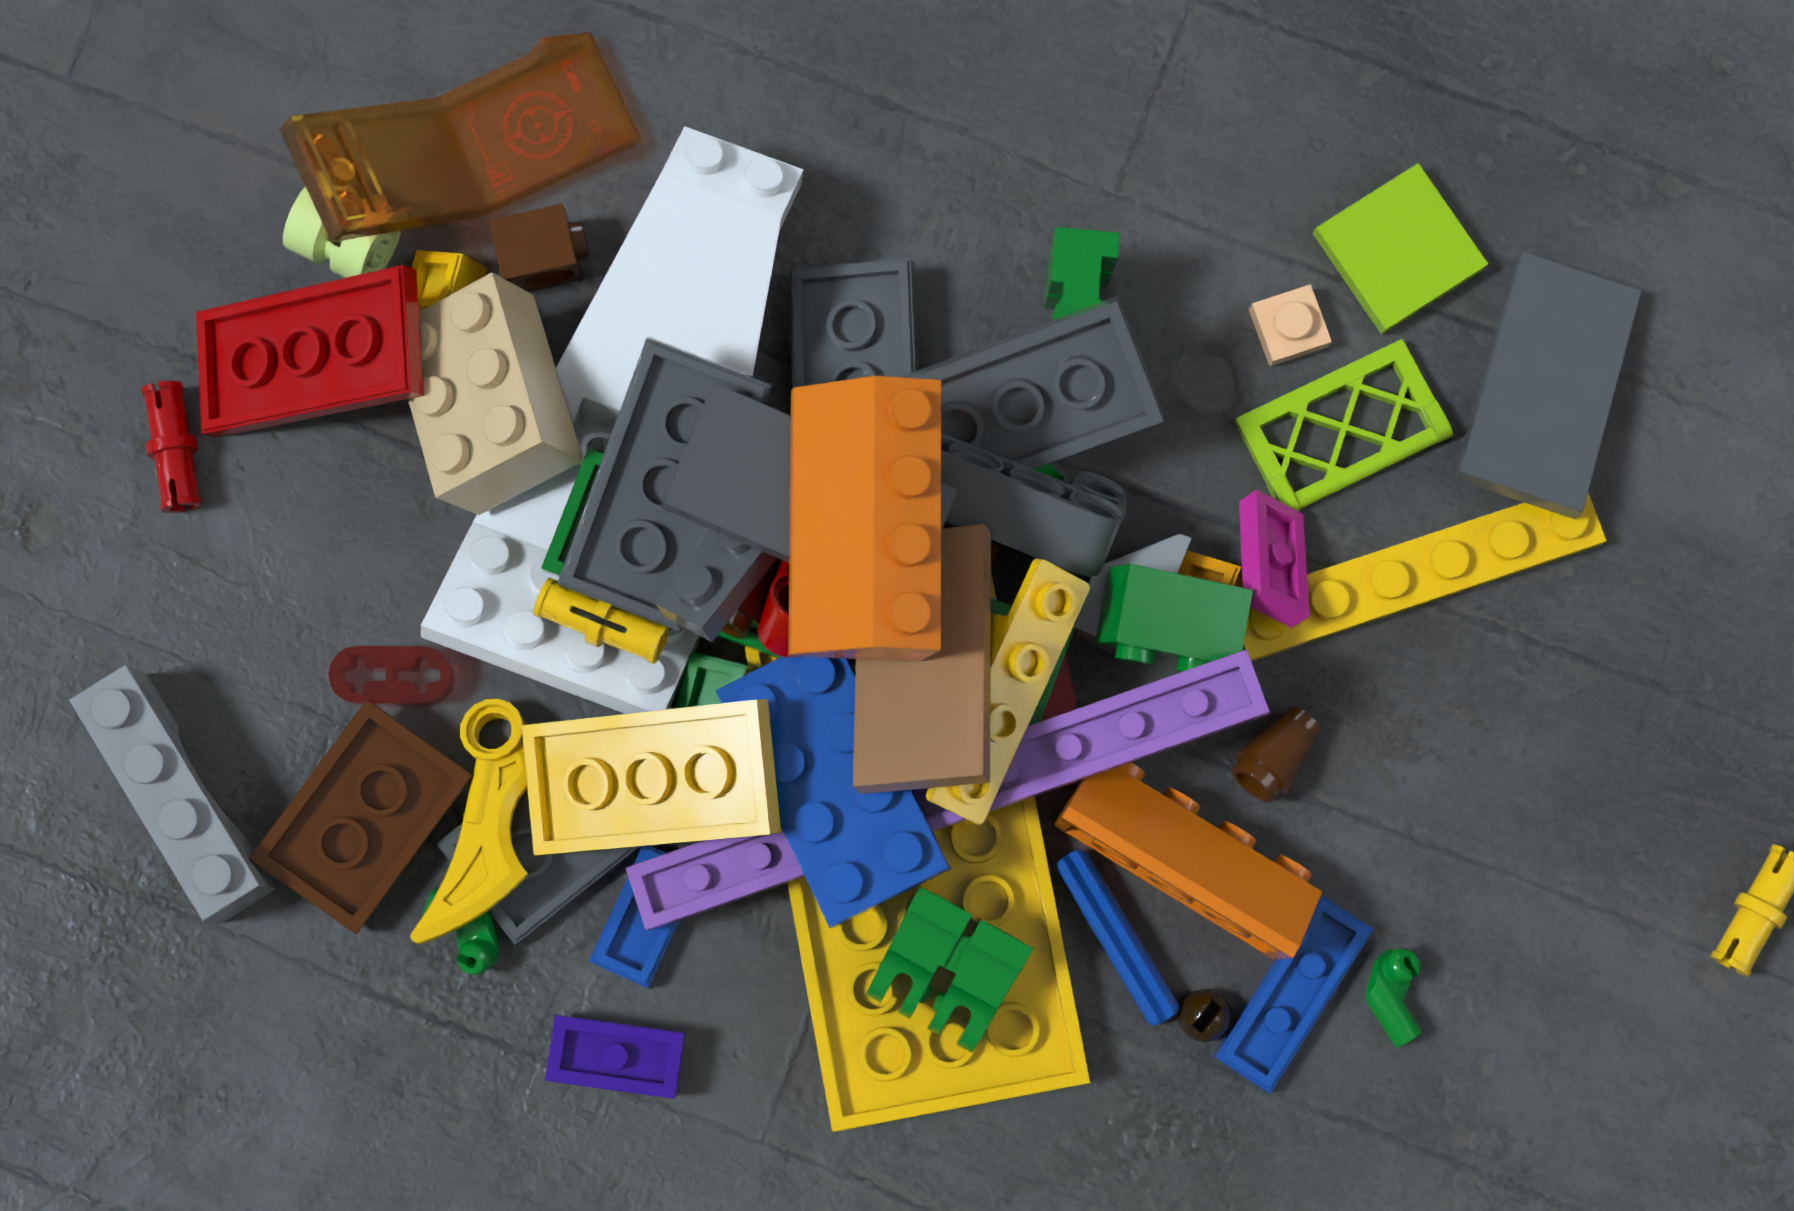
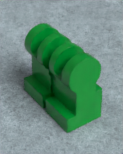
[1044,227,1120,321]
[865,886,1034,1053]

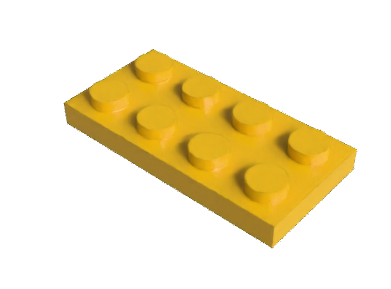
[521,699,781,855]

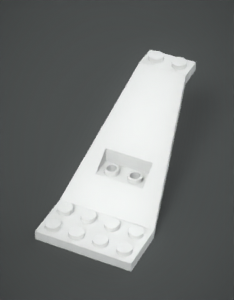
[421,126,804,714]

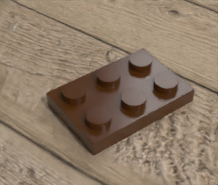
[249,700,473,934]

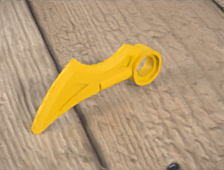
[410,698,529,944]

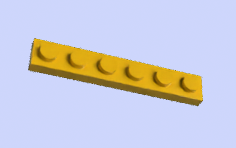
[1242,493,1607,662]

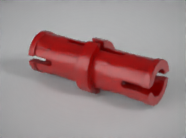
[141,380,203,513]

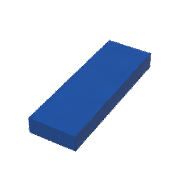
[1213,895,1373,1094]

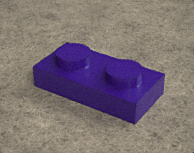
[545,1015,686,1099]

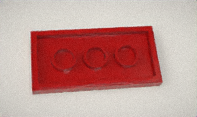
[196,265,424,438]

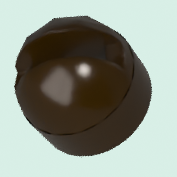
[1177,990,1231,1042]

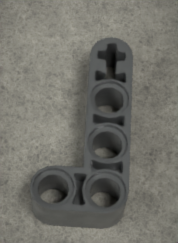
[941,433,1127,577]

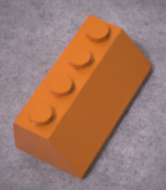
[788,376,941,661]
[1053,763,1322,960]

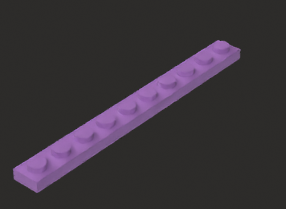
[626,649,1270,931]

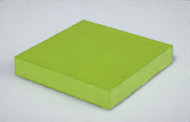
[1312,163,1489,335]

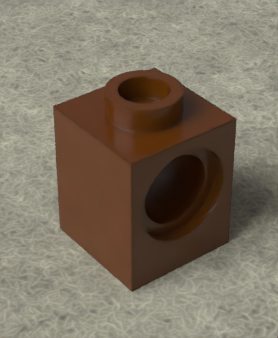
[489,203,590,292]

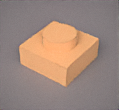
[1249,284,1332,367]

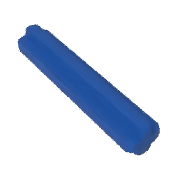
[1056,848,1180,1026]

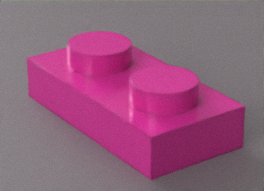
[1239,489,1309,628]

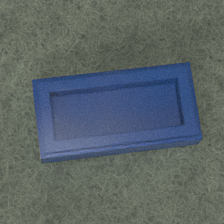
[589,845,680,988]

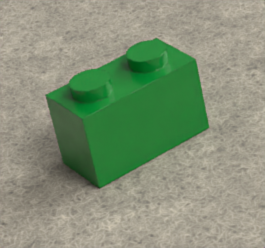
[1096,563,1253,673]

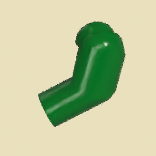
[423,887,500,975]
[1365,948,1423,1048]

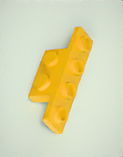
[926,558,1090,825]

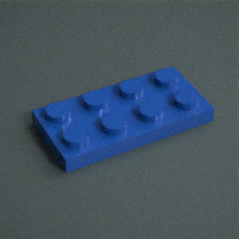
[716,657,952,928]

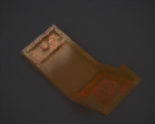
[279,32,642,242]

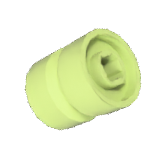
[283,175,402,278]

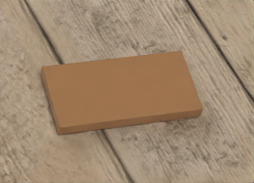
[853,524,991,794]

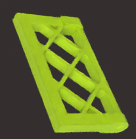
[1234,339,1453,511]

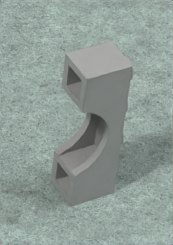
[69,665,277,923]

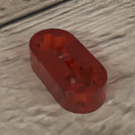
[328,646,455,707]

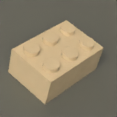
[408,272,583,515]

